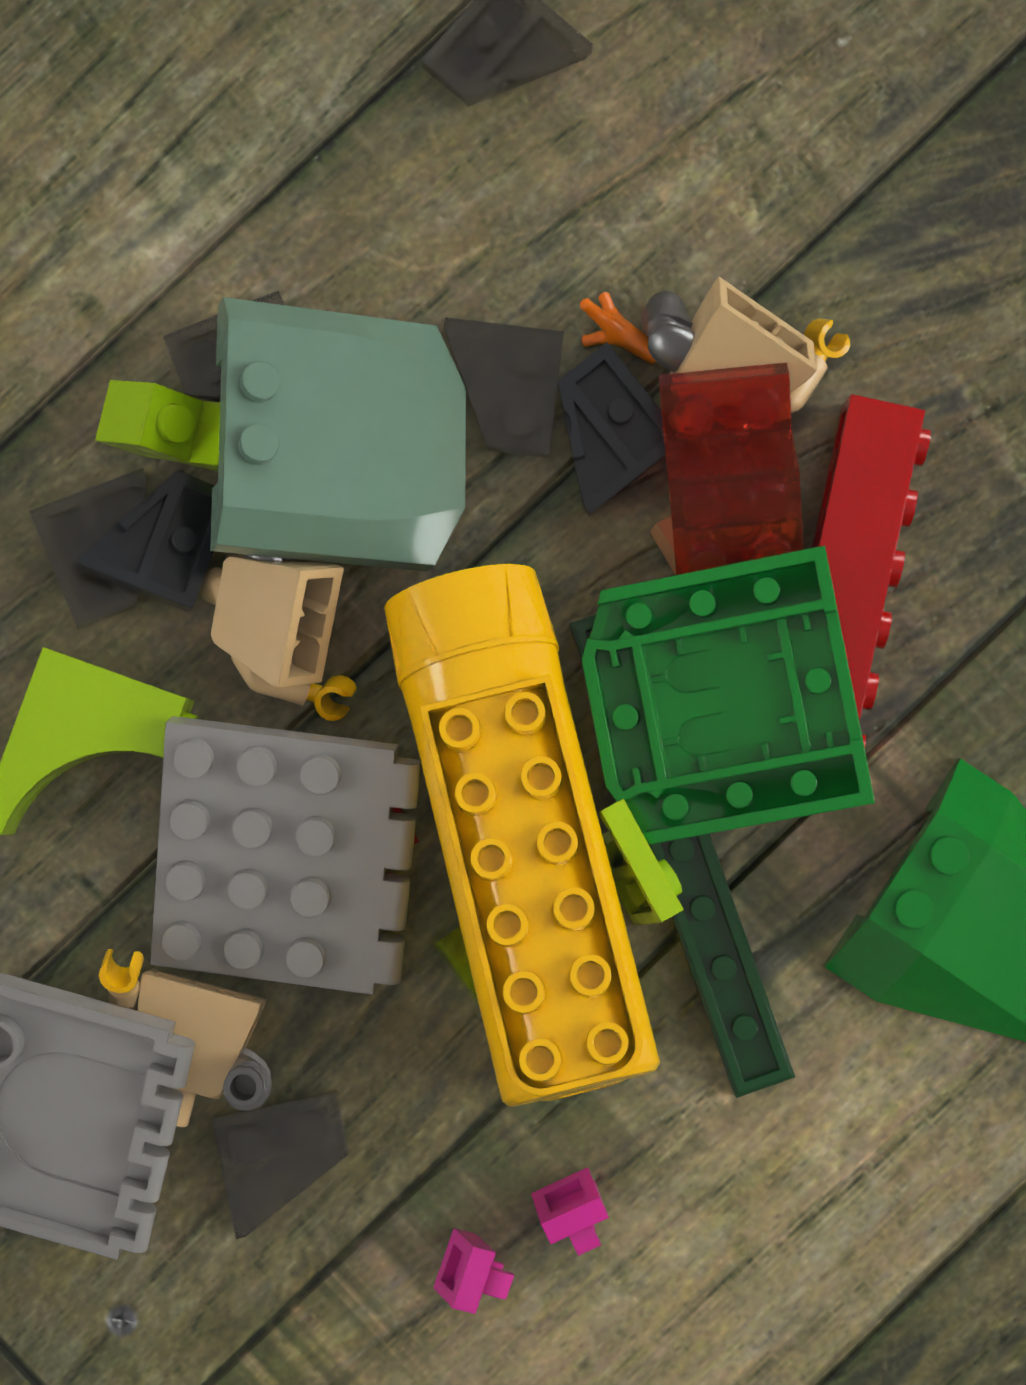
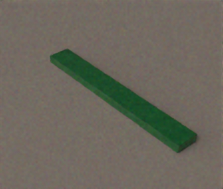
[569,614,795,1098]

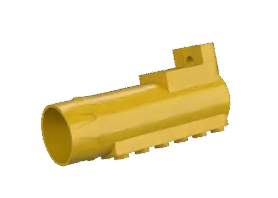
[384,564,660,1107]

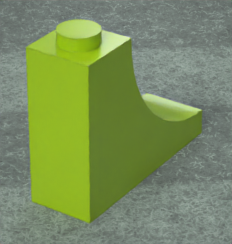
[0,647,199,835]

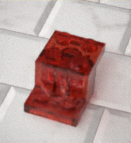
[659,362,804,575]

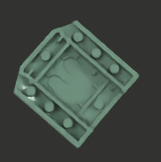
[210,297,466,572]

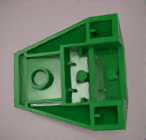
[823,758,1026,1042]

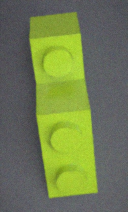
[95,380,220,472]

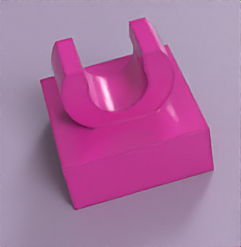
[531,1167,609,1256]
[433,1228,514,1314]

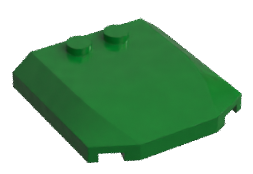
[582,545,875,845]

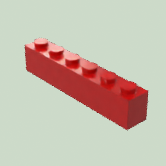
[812,394,931,748]

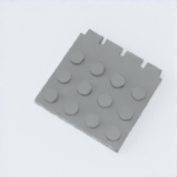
[150,716,421,995]
[0,972,195,1260]

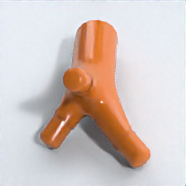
[580,292,655,366]

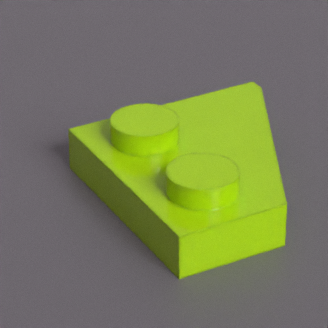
[599,799,684,926]

